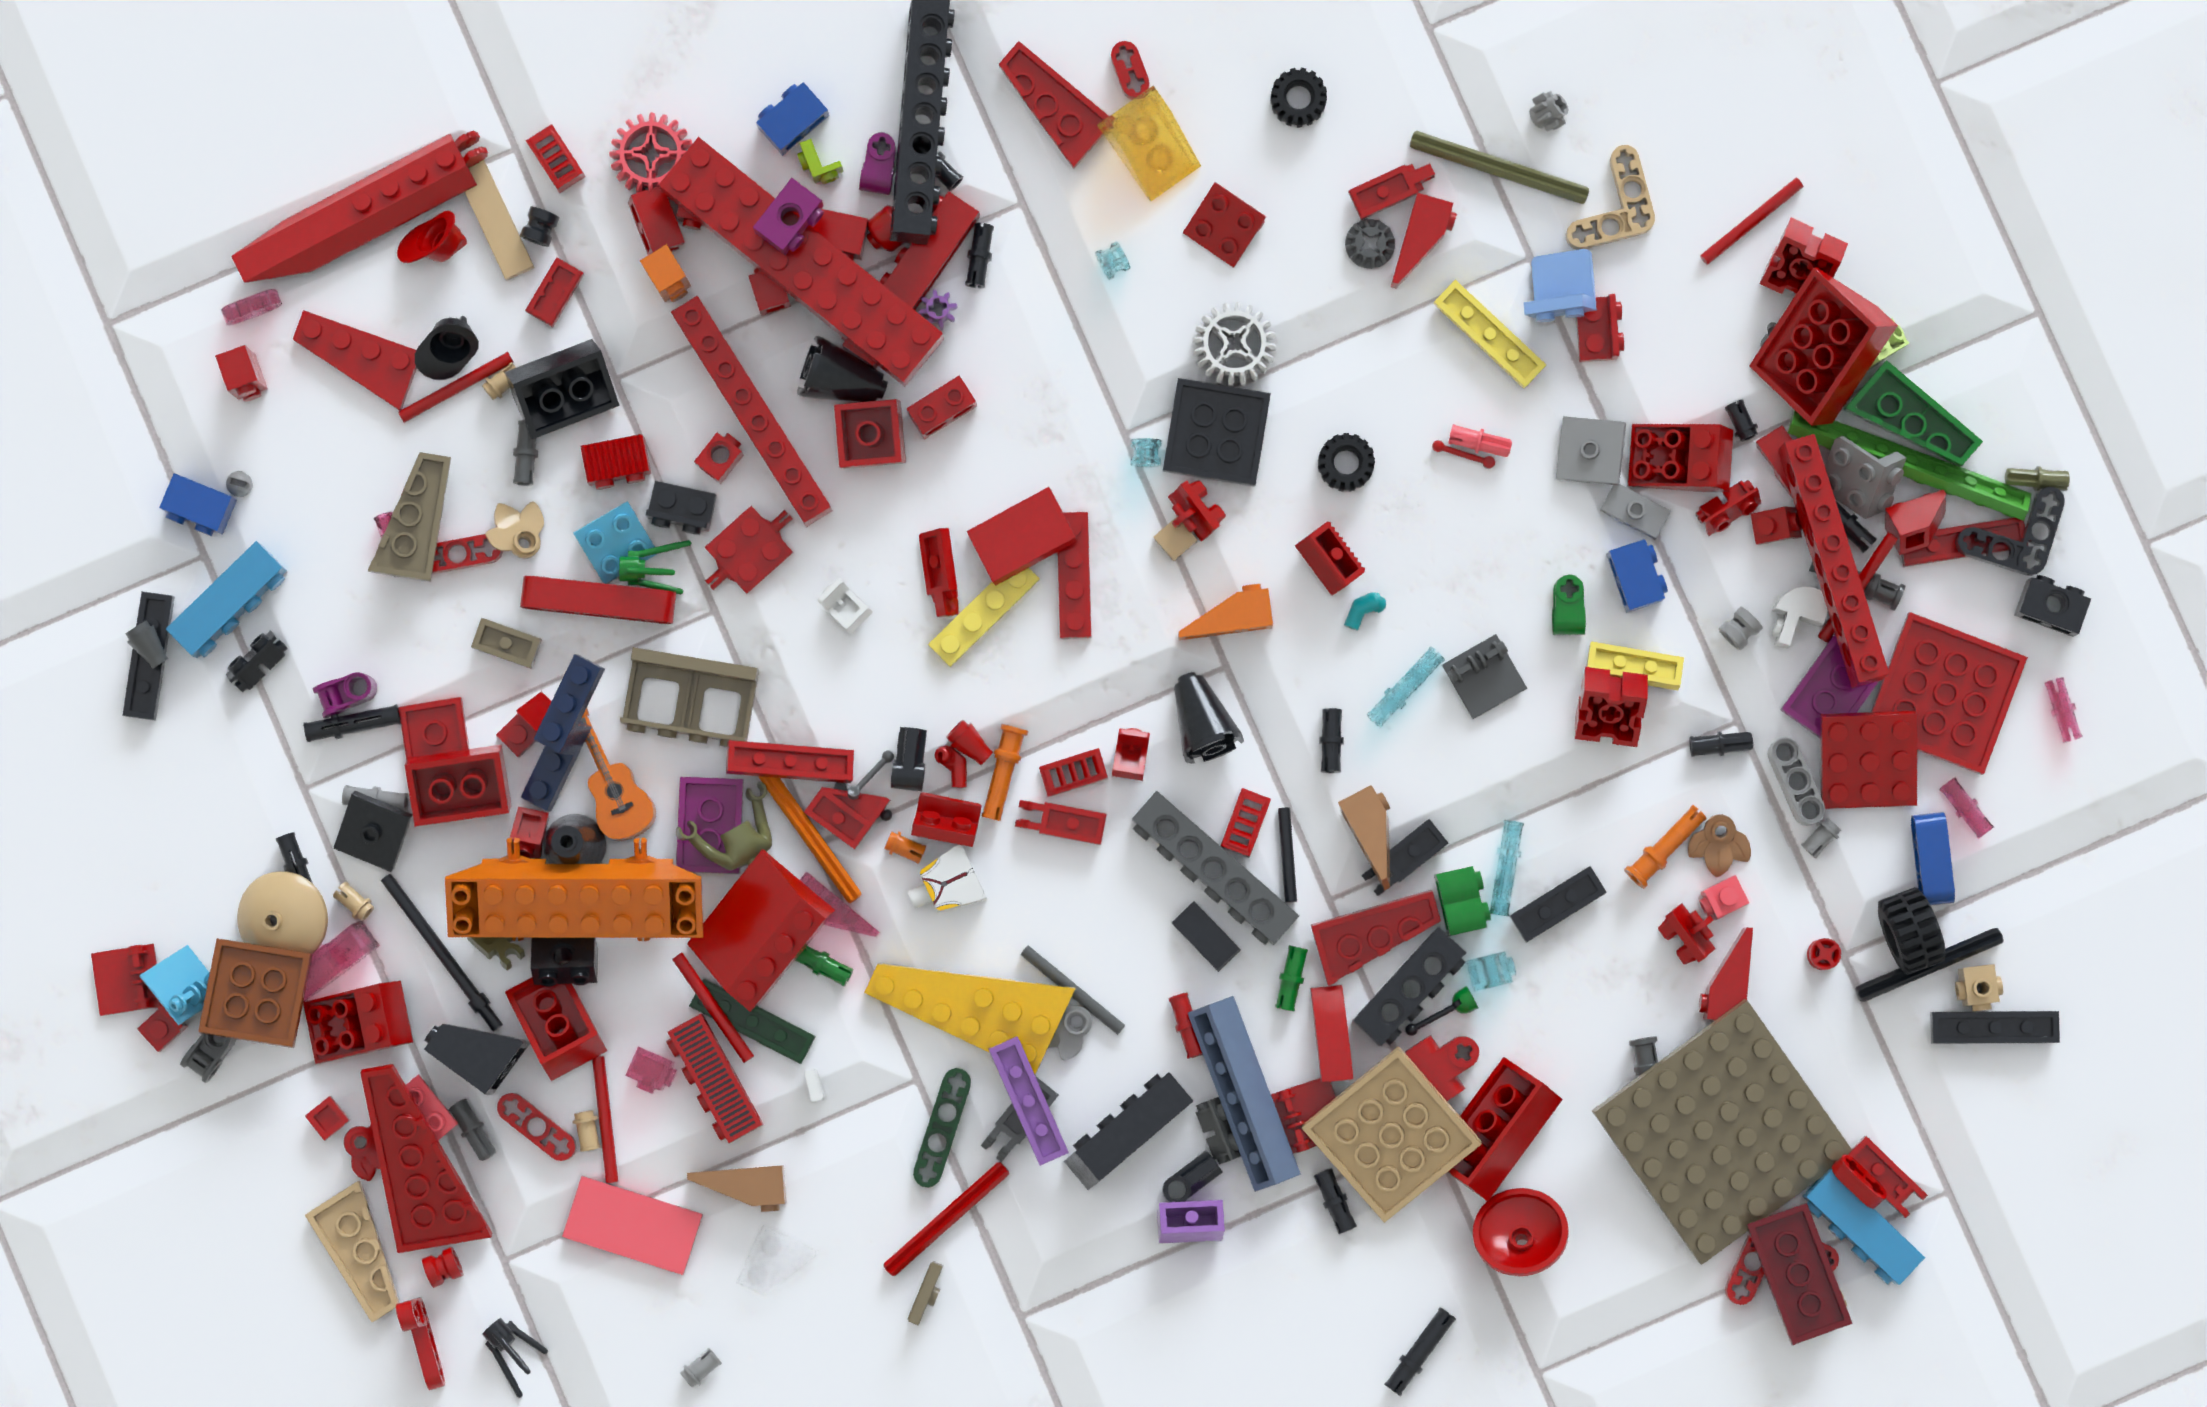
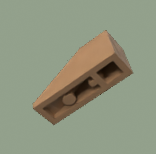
[1338,785,1390,891]
[687,1165,787,1212]

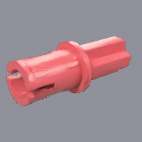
[1448,424,1512,457]

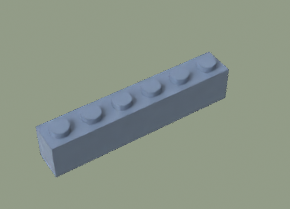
[1188,996,1301,1192]

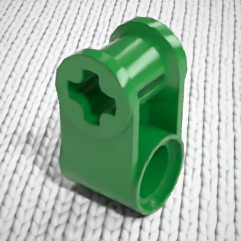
[1552,574,1586,635]

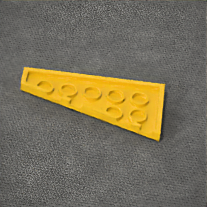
[864,963,1076,1074]

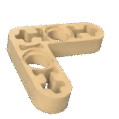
[1565,145,1655,250]

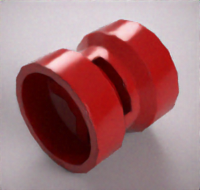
[422,1247,464,1288]

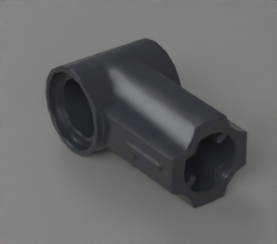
[891,727,927,792]
[1162,1150,1223,1202]

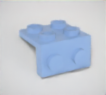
[1524,249,1597,322]

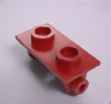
[1695,480,1761,536]

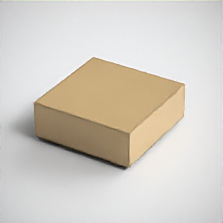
[1153,517,1197,561]

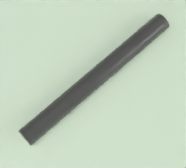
[1020,945,1125,1035]

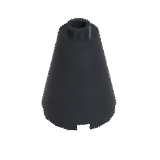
[797,336,888,402]
[1174,672,1244,764]
[543,814,606,864]

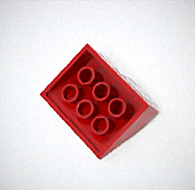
[1749,267,1898,426]
[687,849,835,1012]

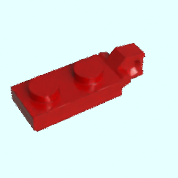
[1348,163,1435,220]
[919,528,959,617]

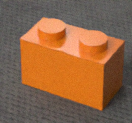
[640,244,691,302]

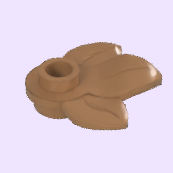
[1688,814,1751,877]

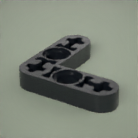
[1955,487,2065,576]

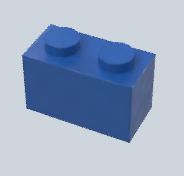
[756,82,830,156]
[159,473,237,537]
[1606,539,1668,613]

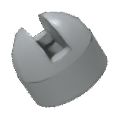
[226,471,253,497]

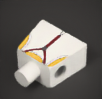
[908,844,987,913]

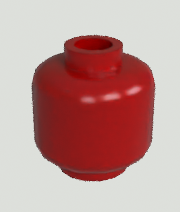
[866,205,904,252]

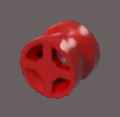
[1807,938,1841,970]

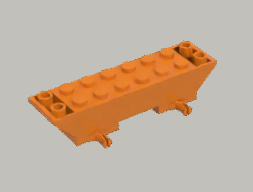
[445,837,703,941]

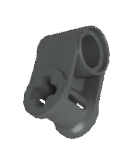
[180,1034,237,1083]

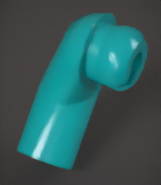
[1344,592,1386,631]

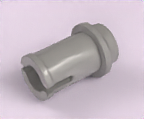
[1801,818,1841,858]
[680,1348,722,1387]

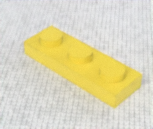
[1586,641,1684,691]

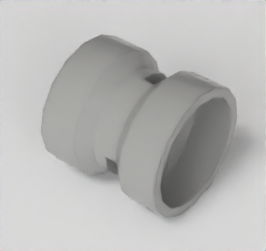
[1718,606,1763,650]

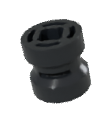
[520,206,560,247]

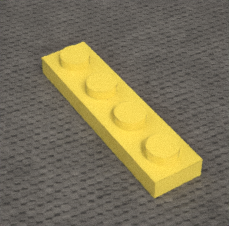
[1433,280,1546,389]
[928,568,1040,667]

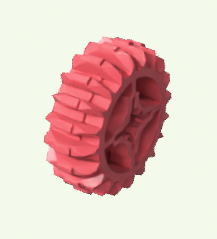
[609,112,693,193]

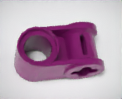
[859,132,896,195]
[312,672,377,718]

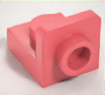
[1699,875,1749,920]

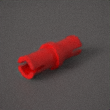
[1168,992,1203,1059]

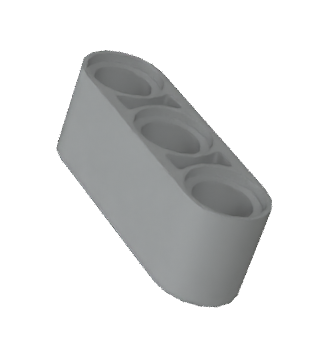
[1767,737,1825,826]

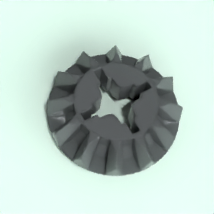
[1345,218,1395,269]

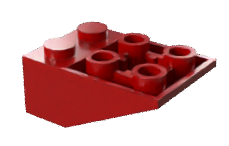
[1628,424,1734,492]
[303,981,413,1064]

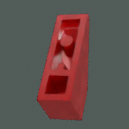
[1390,193,1457,289]
[1699,927,1753,1021]

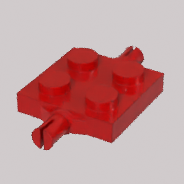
[705,506,793,594]

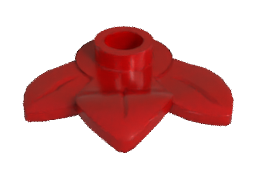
[343,1125,380,1181]

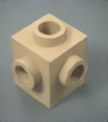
[1955,964,2003,1012]

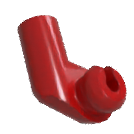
[934,745,967,788]

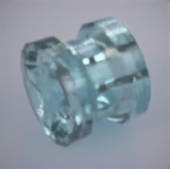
[1095,241,1131,280]
[1130,438,1162,467]

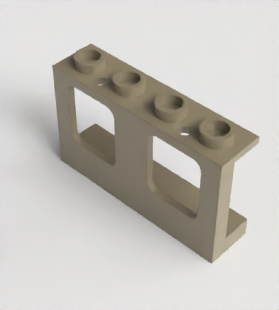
[620,647,759,747]

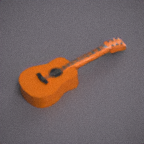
[580,708,656,841]

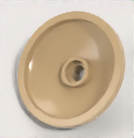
[237,871,328,955]

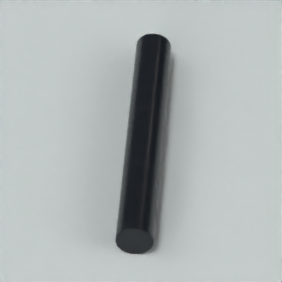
[1278,807,1297,903]

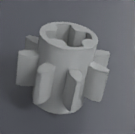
[1529,91,1569,132]

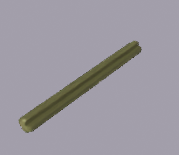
[1410,131,1589,204]

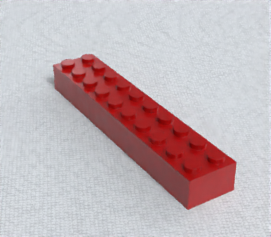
[659,136,944,387]

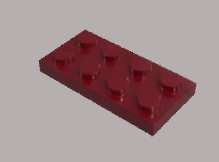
[1746,1203,1853,1346]

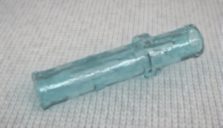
[1366,646,1445,728]
[1490,820,1524,917]

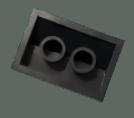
[504,339,620,439]

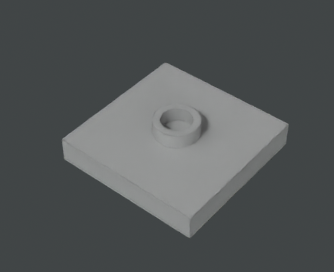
[1556,416,1626,485]

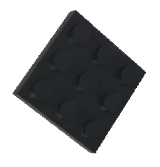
[1163,378,1271,487]

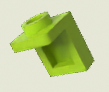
[797,139,844,184]

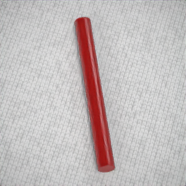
[1700,177,1804,265]
[398,352,514,423]
[1818,532,1898,643]
[672,953,754,1063]
[592,1056,619,1183]

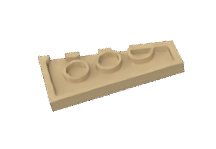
[305,1180,400,1323]

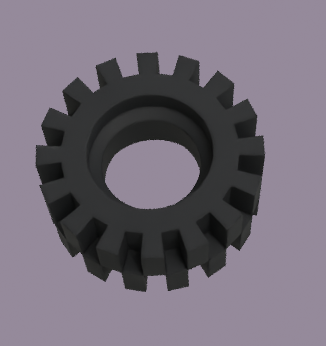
[1270,67,1327,128]
[1318,433,1375,492]

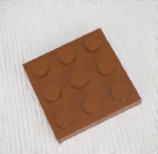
[198,938,312,1048]

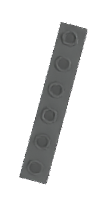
[1131,791,1300,945]

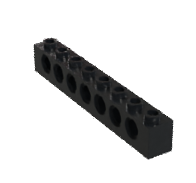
[890,0,955,245]

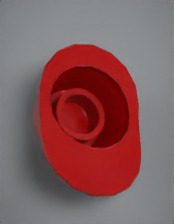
[397,211,467,263]

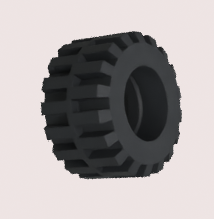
[1878,887,1946,975]

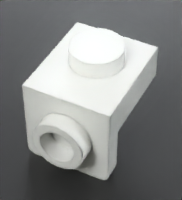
[817,579,873,634]

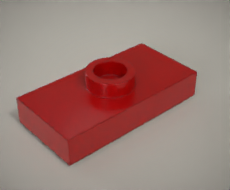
[525,257,584,328]

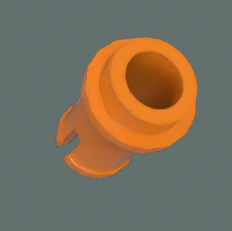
[884,831,926,864]

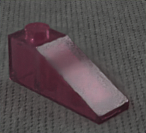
[800,871,881,938]

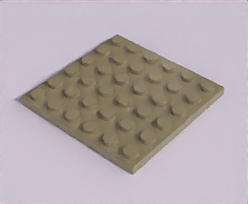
[1592,999,1852,1265]

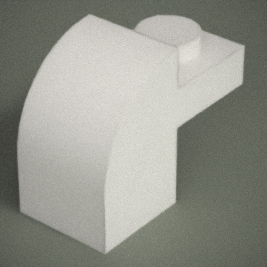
[1772,587,1828,648]

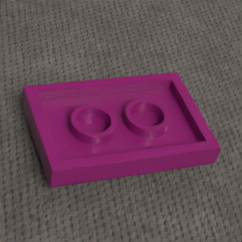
[1780,634,1879,738]
[676,777,744,874]

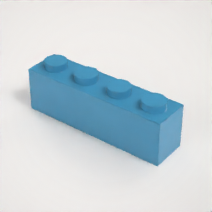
[166,541,287,658]
[1802,1169,1926,1285]

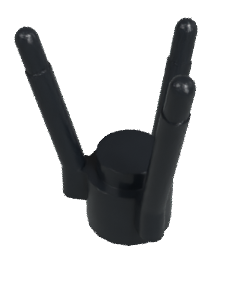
[482,1318,548,1398]

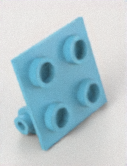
[573,501,657,584]
[140,945,210,1025]

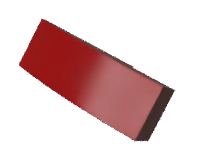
[1310,985,1354,1083]

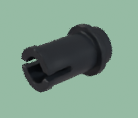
[1725,399,1758,442]

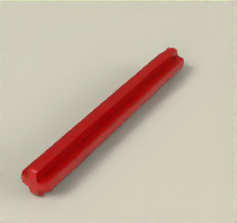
[883,1162,1009,1276]

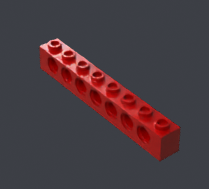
[671,296,833,528]
[1778,434,1889,689]

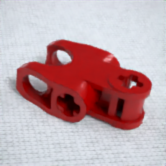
[1404,1035,1479,1101]

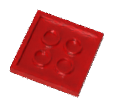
[1820,711,1917,809]

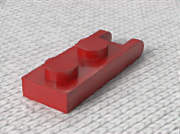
[1848,1136,1928,1218]

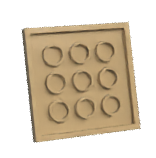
[1302,1046,1482,1223]

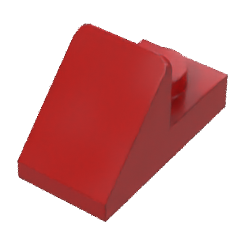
[496,691,551,758]

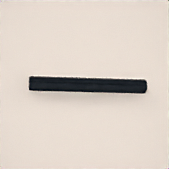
[1855,928,2004,1002]

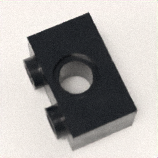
[2014,575,2091,637]
[530,938,598,987]

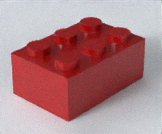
[404,744,512,827]

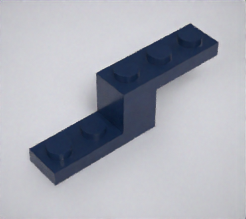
[521,654,605,812]

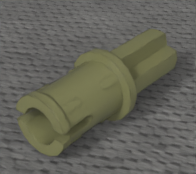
[2005,466,2070,491]

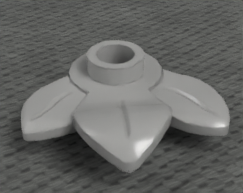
[1048,1006,1092,1060]

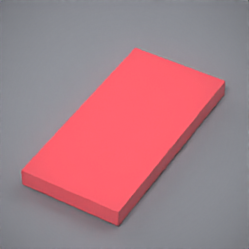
[562,1176,703,1275]

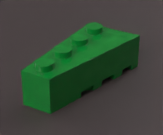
[1843,360,1983,467]

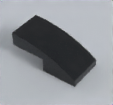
[1171,901,1241,972]

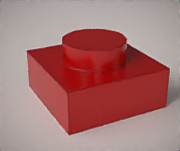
[305,1096,351,1141]

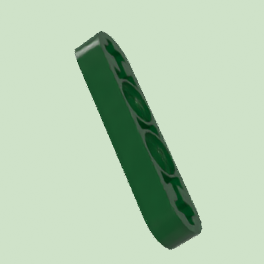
[913,1068,971,1188]

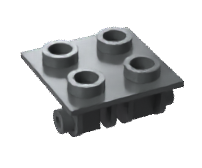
[1442,634,1527,719]

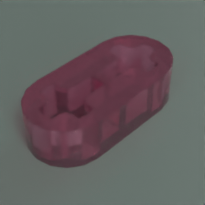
[221,289,282,325]

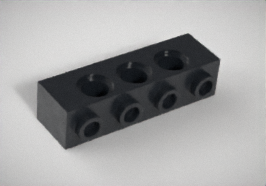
[1352,927,1467,1046]

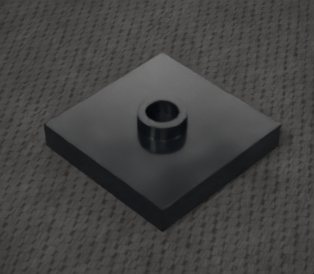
[333,791,413,872]

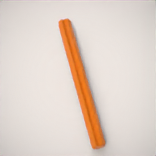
[758,776,862,903]

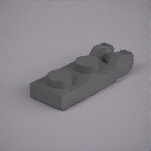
[980,1076,1059,1162]

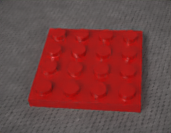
[1871,612,2028,775]

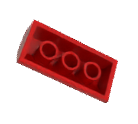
[1447,1057,1563,1202]

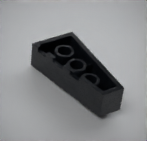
[1064,1072,1193,1190]

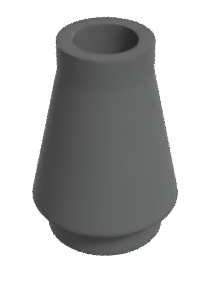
[125,620,168,669]

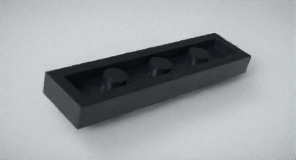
[122,591,175,721]
[1930,1011,2060,1044]

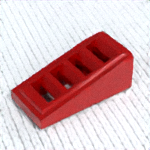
[526,124,586,193]
[1039,748,1108,797]
[1220,788,1271,858]

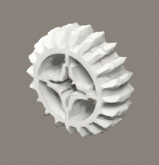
[1192,302,1277,387]

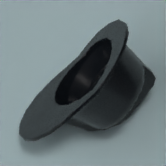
[415,316,479,380]

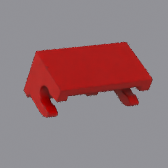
[628,186,685,255]

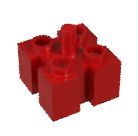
[1759,217,1848,295]
[1575,667,1648,747]

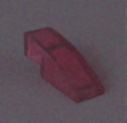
[303,921,380,1003]

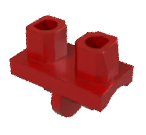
[1168,480,1226,542]
[1658,903,1716,964]

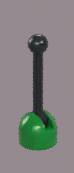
[1405,986,1479,1036]

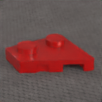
[804,787,891,849]

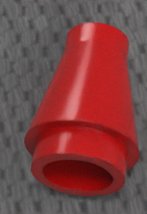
[946,720,993,765]

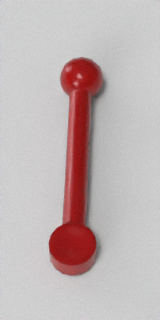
[1432,440,1495,469]

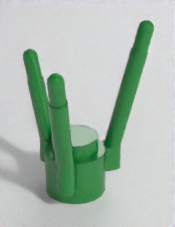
[619,540,692,595]

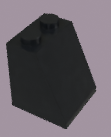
[424,1024,530,1095]

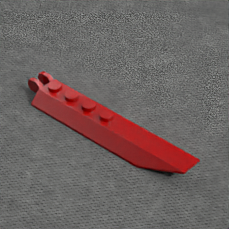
[231,130,488,283]

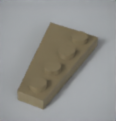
[368,452,451,582]

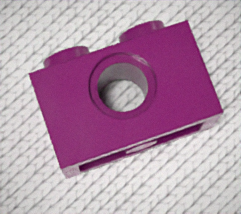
[753,177,824,255]

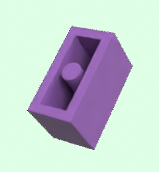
[1157,1200,1225,1243]

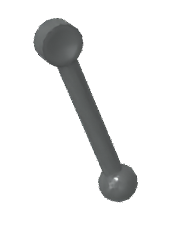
[848,750,894,800]

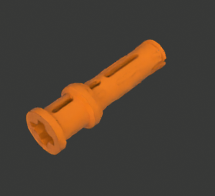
[981,724,1028,821]
[1624,805,1707,889]

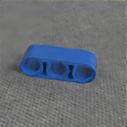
[1911,812,1955,905]

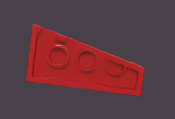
[999,41,1114,169]

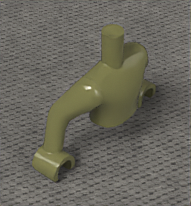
[675,782,772,870]

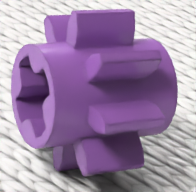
[919,290,958,330]

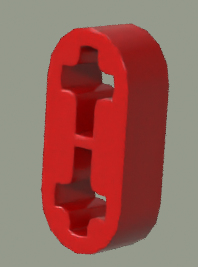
[1111,41,1150,100]
[1832,1154,1887,1209]

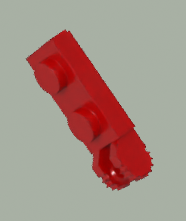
[1015,800,1107,845]

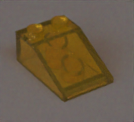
[1097,85,1201,202]

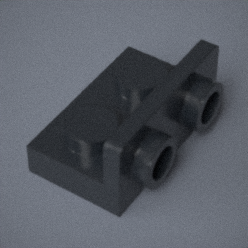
[645,481,717,535]

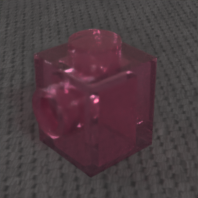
[625,1046,678,1094]

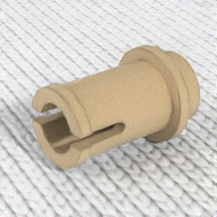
[482,362,516,400]
[333,882,374,921]
[572,1110,601,1152]

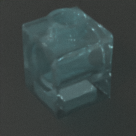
[1466,951,1516,992]

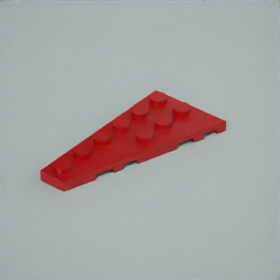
[360,1064,493,1253]

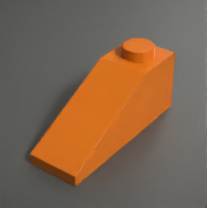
[1178,584,1273,641]

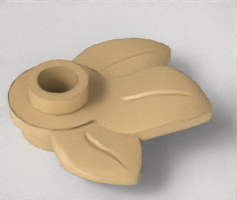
[485,501,544,559]

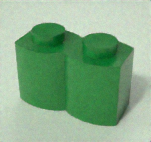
[1434,866,1491,936]

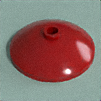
[1473,1188,1569,1276]

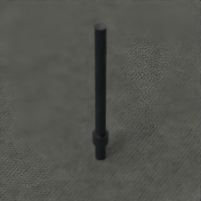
[381,873,503,1032]

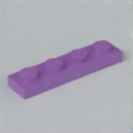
[988,1036,1069,1166]

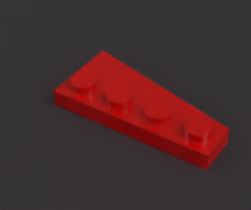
[293,310,417,411]
[1310,890,1441,986]

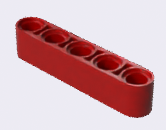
[520,576,676,624]

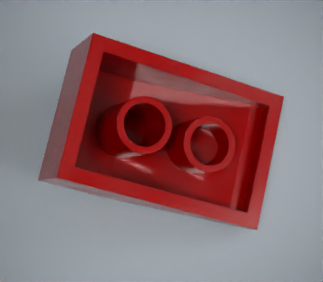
[505,962,607,1081]

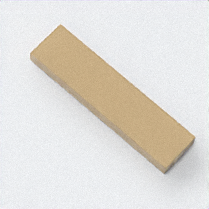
[465,160,535,281]

